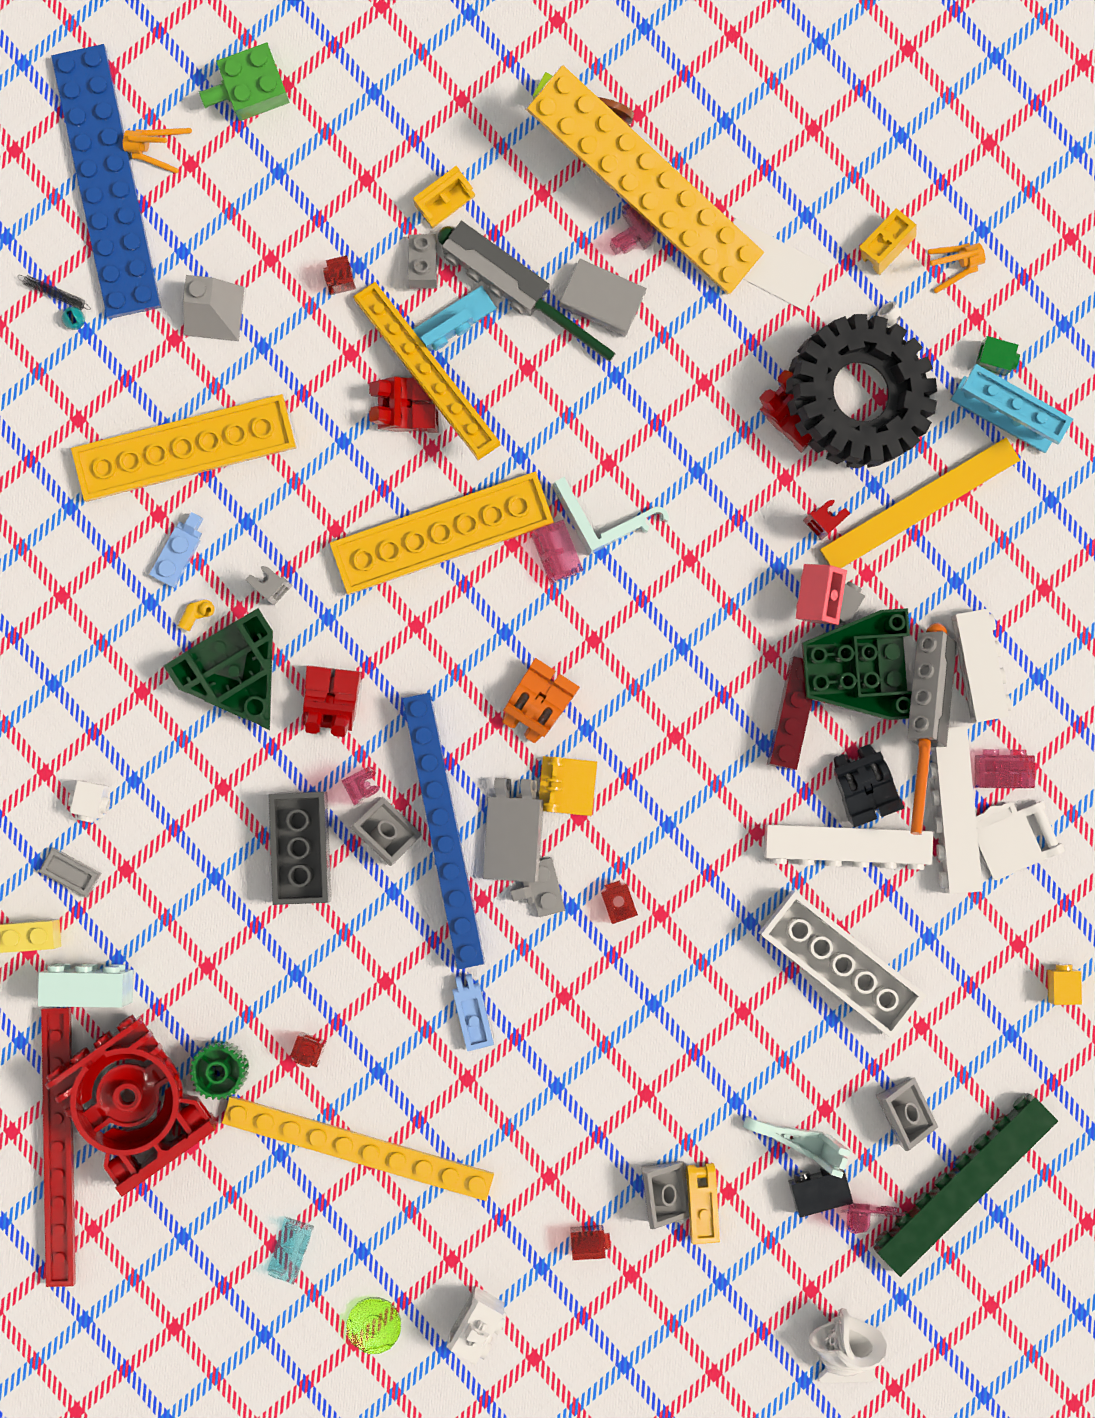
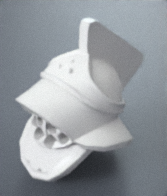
[809,1308,887,1383]

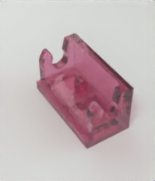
[531,520,583,585]
[341,767,380,805]

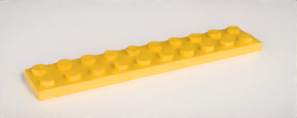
[525,65,764,294]

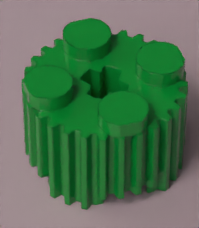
[190,1041,249,1100]

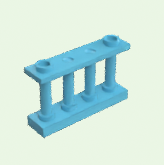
[950,364,1073,453]

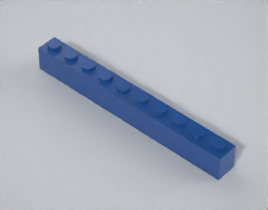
[403,693,485,970]

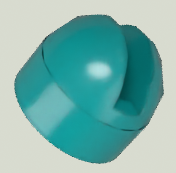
[62,307,85,330]

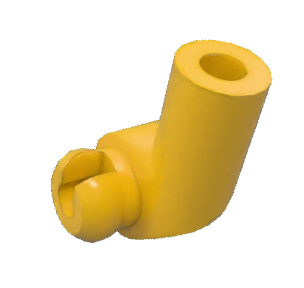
[177,600,215,632]

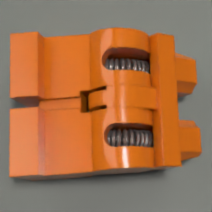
[502,658,580,743]

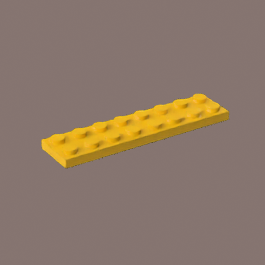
[71,394,297,502]
[330,471,554,595]

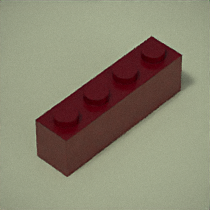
[767,656,812,770]

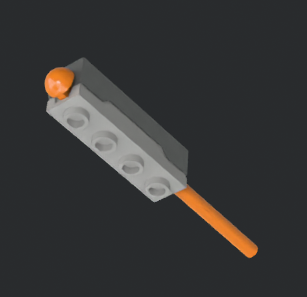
[907,623,957,835]

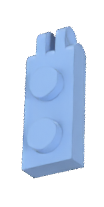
[452,973,494,1052]

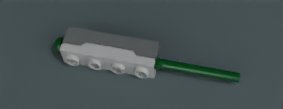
[438,220,616,362]

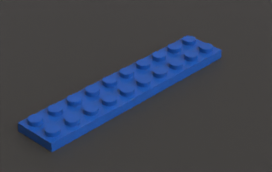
[51,44,162,319]

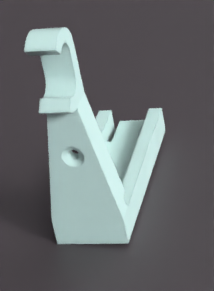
[552,477,669,555]
[743,1116,851,1178]

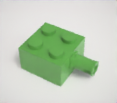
[199,42,290,121]

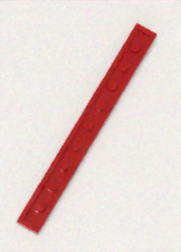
[41,1007,76,1287]

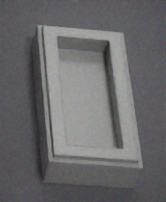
[39,847,102,898]

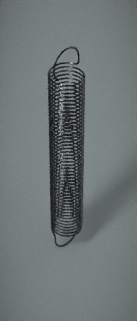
[18,275,91,310]

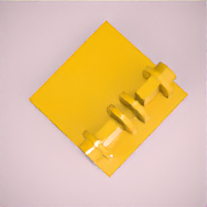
[539,756,597,816]

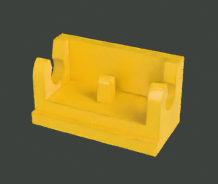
[413,166,475,229]
[859,208,917,275]

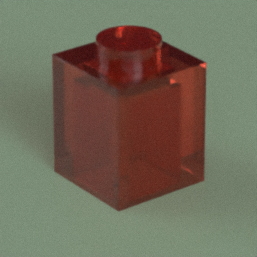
[570,1225,611,1261]

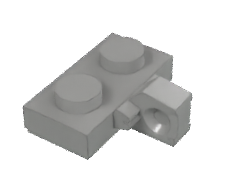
[511,857,565,917]

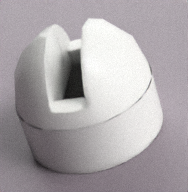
[877,301,901,326]

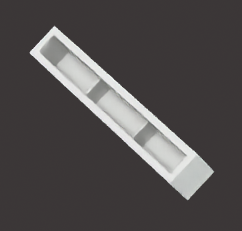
[929,726,983,894]
[764,825,933,870]

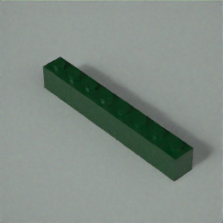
[873,1094,1058,1277]

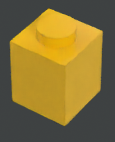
[1047,964,1082,1005]

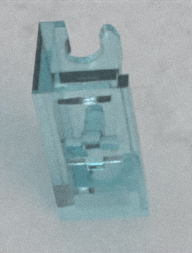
[267,1217,314,1285]

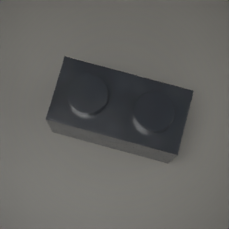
[788,1167,853,1218]

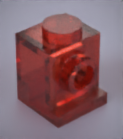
[323,255,356,295]
[601,880,638,924]
[290,1032,327,1068]

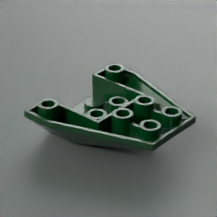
[802,608,912,720]

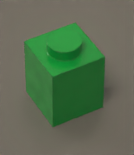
[976,336,1020,376]

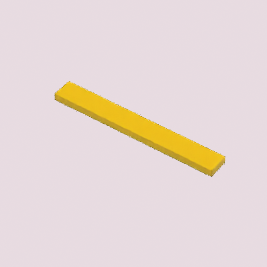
[353,282,500,461]
[820,437,1020,568]

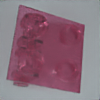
[841,1203,905,1234]

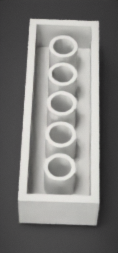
[758,890,927,1039]

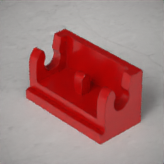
[803,500,851,541]

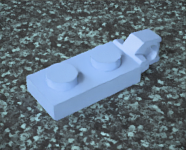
[149,512,203,588]

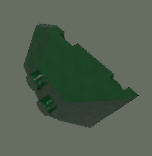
[164,608,273,730]

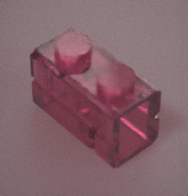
[974,749,1035,789]

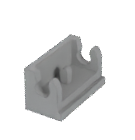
[245,566,293,605]

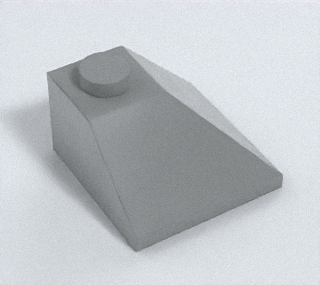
[183,275,245,341]

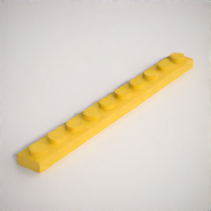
[222,1096,494,1201]

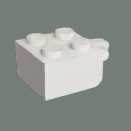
[446,1286,506,1365]

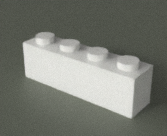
[951,608,1012,723]

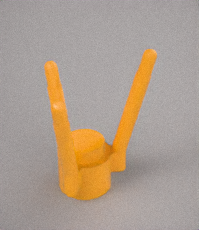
[123,128,192,173]
[928,243,986,293]

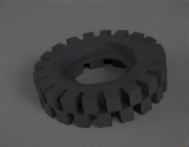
[786,314,937,468]

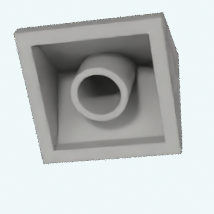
[351,797,422,866]
[876,1077,938,1151]
[641,1161,689,1229]

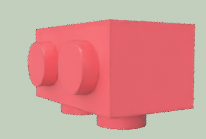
[796,564,847,625]

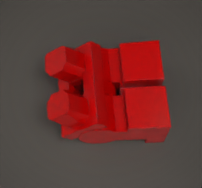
[759,370,812,453]
[369,376,439,433]
[303,666,362,737]

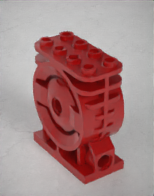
[45,1014,218,1197]

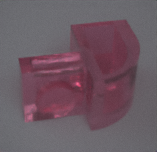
[610,203,657,255]

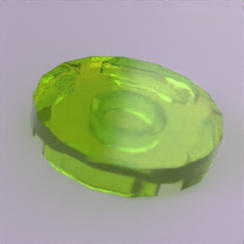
[346,1297,401,1354]

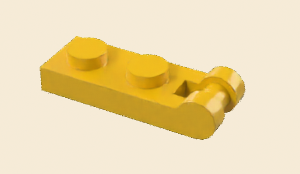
[685,1163,720,1245]

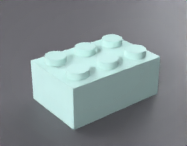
[38,963,133,1008]

